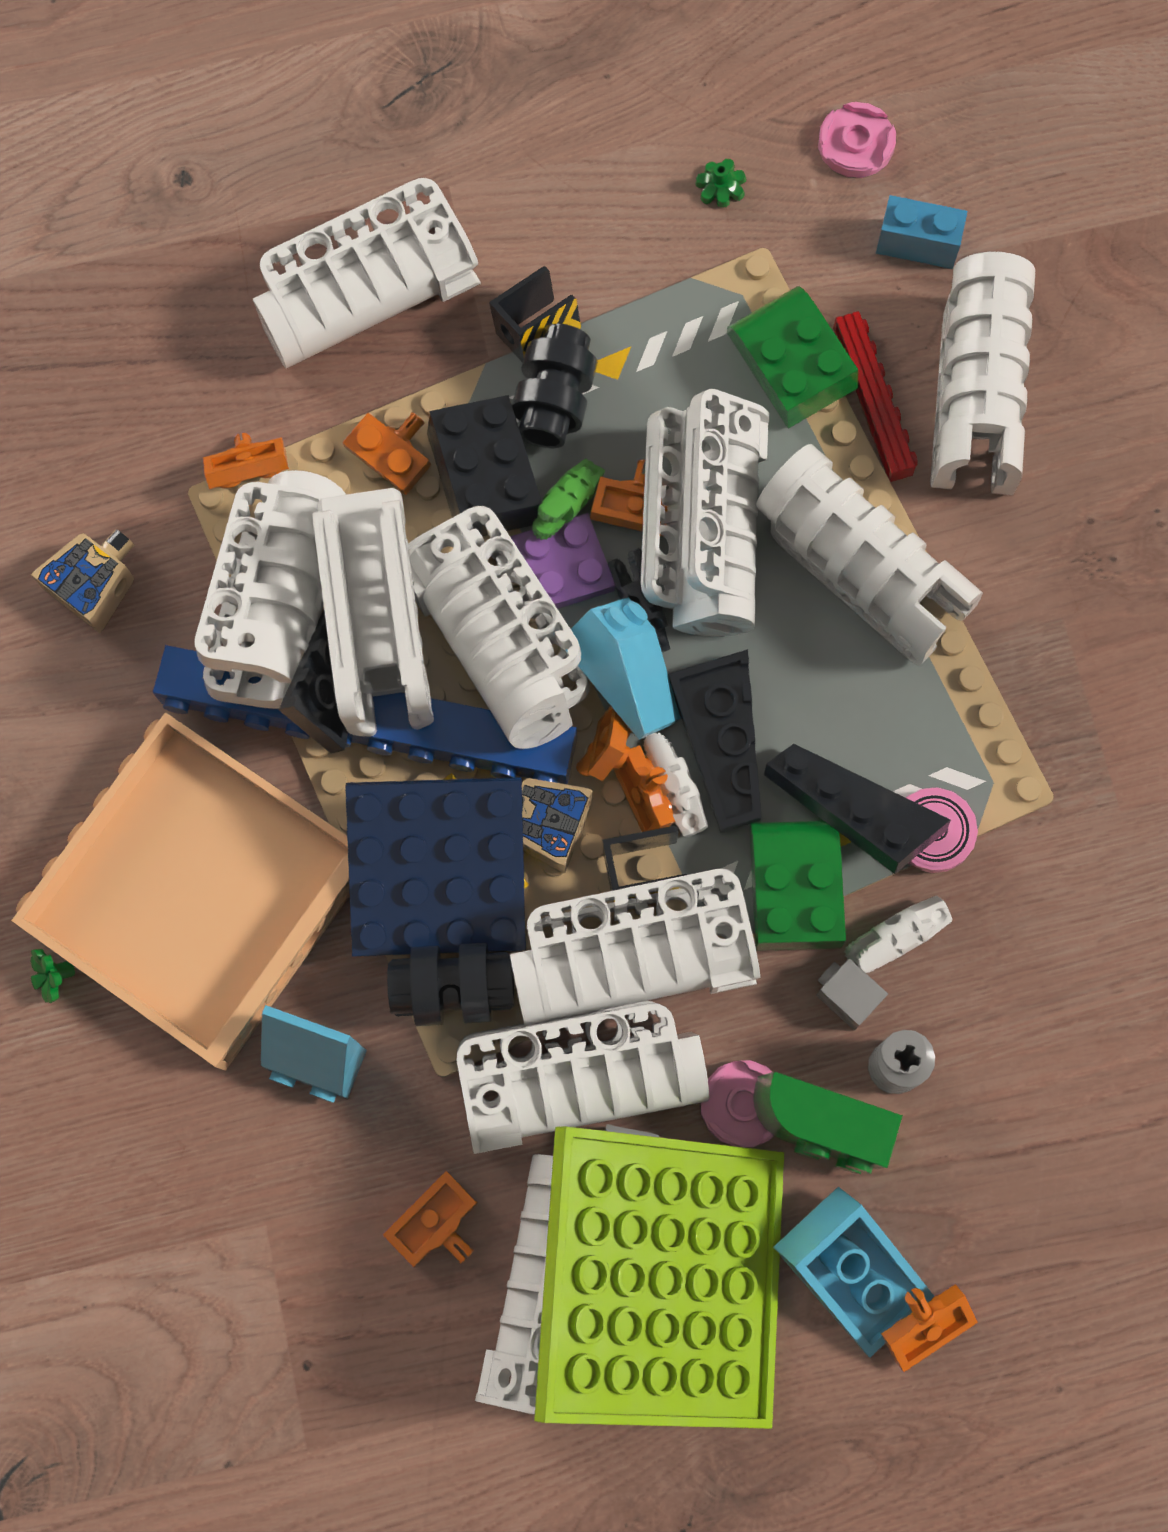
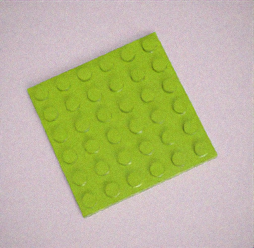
[534,1126,784,1429]

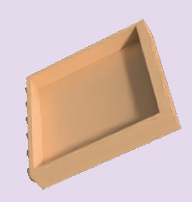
[11,712,350,1071]

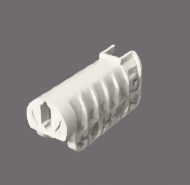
[253,178,481,369]
[641,389,769,636]
[313,488,434,737]
[409,506,590,749]
[510,869,761,1026]
[457,1001,709,1154]
[475,1154,595,1425]

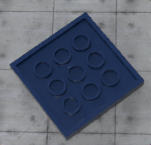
[345,777,526,957]

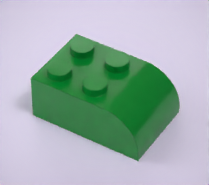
[727,286,858,429]
[749,821,846,951]
[753,1071,903,1175]

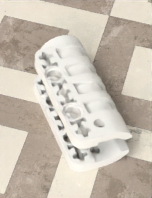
[930,252,1035,495]
[756,444,983,665]
[195,470,346,709]

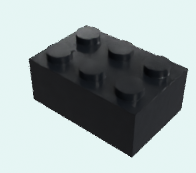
[427,395,542,537]

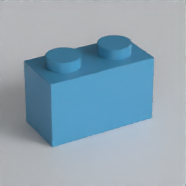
[876,195,968,269]

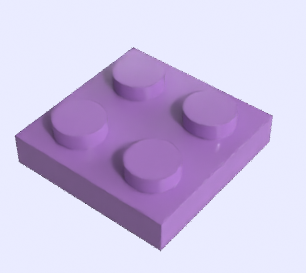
[511,513,616,609]

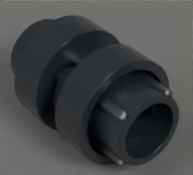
[512,324,598,449]
[387,943,515,1026]

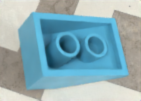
[565,597,681,740]
[261,1005,367,1103]
[774,1187,935,1358]

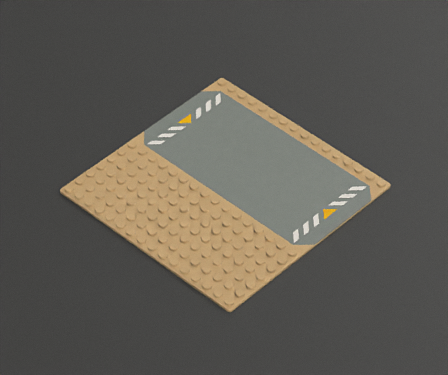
[188,248,1053,1077]

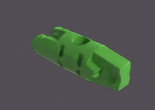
[532,458,605,540]

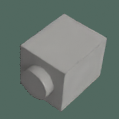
[816,958,888,1031]

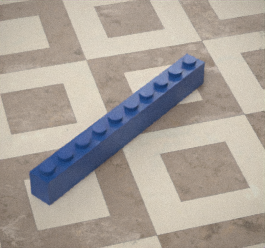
[153,645,577,784]

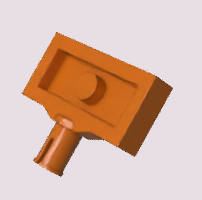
[342,412,431,495]
[203,433,289,489]
[590,459,668,537]
[576,705,632,781]
[613,745,675,832]
[383,1171,478,1267]
[881,1284,978,1372]

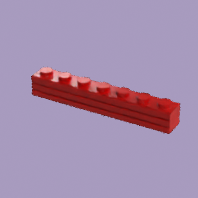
[833,311,918,482]

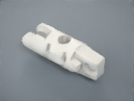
[643,732,708,838]
[844,896,952,973]

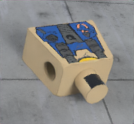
[31,529,135,633]
[522,778,593,873]

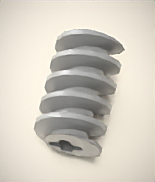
[868,1030,935,1094]

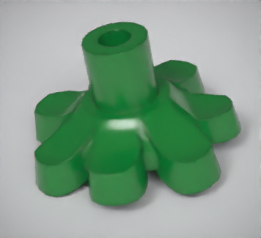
[695,159,747,207]
[30,949,75,1003]

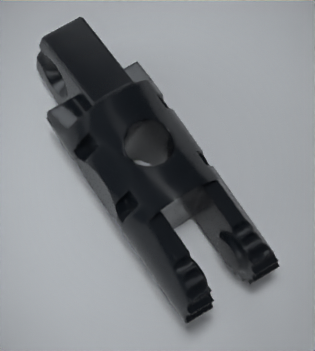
[608,548,670,653]

